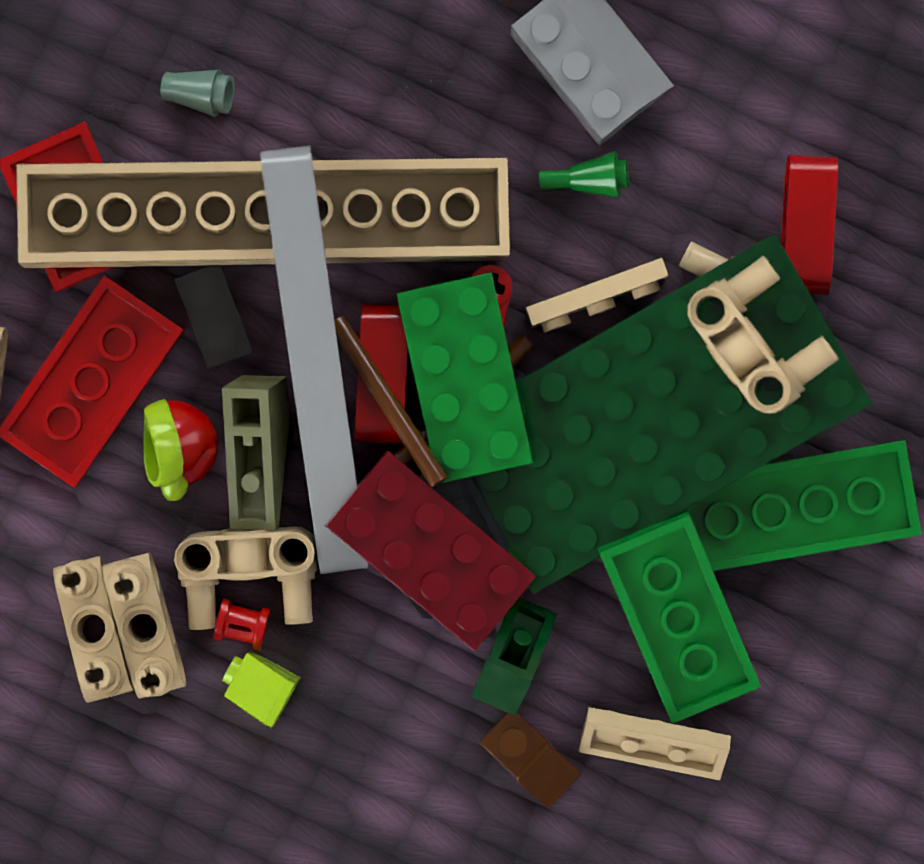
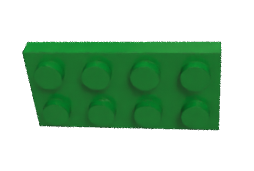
[396,273,533,483]
[598,511,761,724]

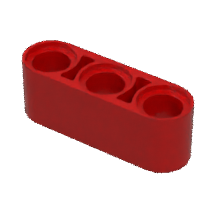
[781,154,838,296]
[355,304,409,445]

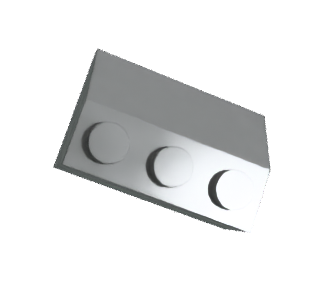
[510,0,674,146]

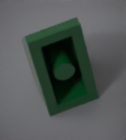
[471,598,557,716]

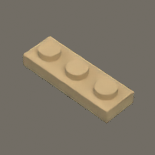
[525,258,669,333]
[579,707,731,780]

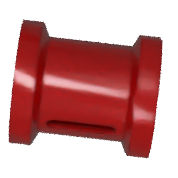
[213,598,271,651]

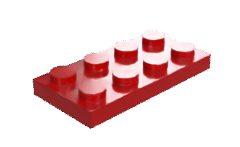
[0,275,185,488]

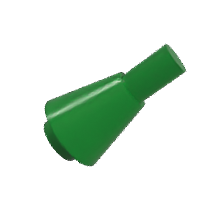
[539,151,629,199]

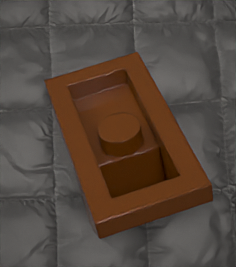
[479,712,582,808]

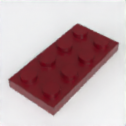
[324,451,536,652]

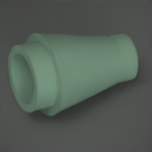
[160,69,235,117]

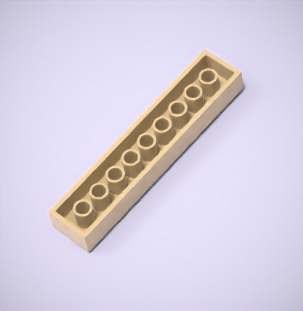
[17,158,510,268]

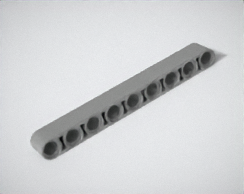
[260,146,368,574]

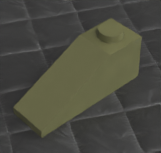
[222,375,290,531]

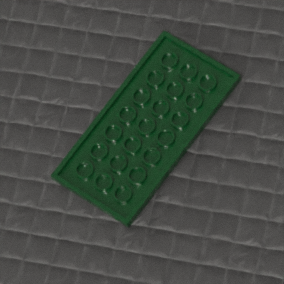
[472,233,873,594]

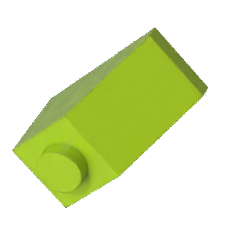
[222,650,301,728]

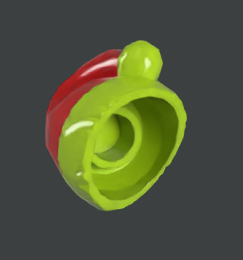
[144,399,219,501]

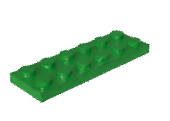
[672,440,922,571]

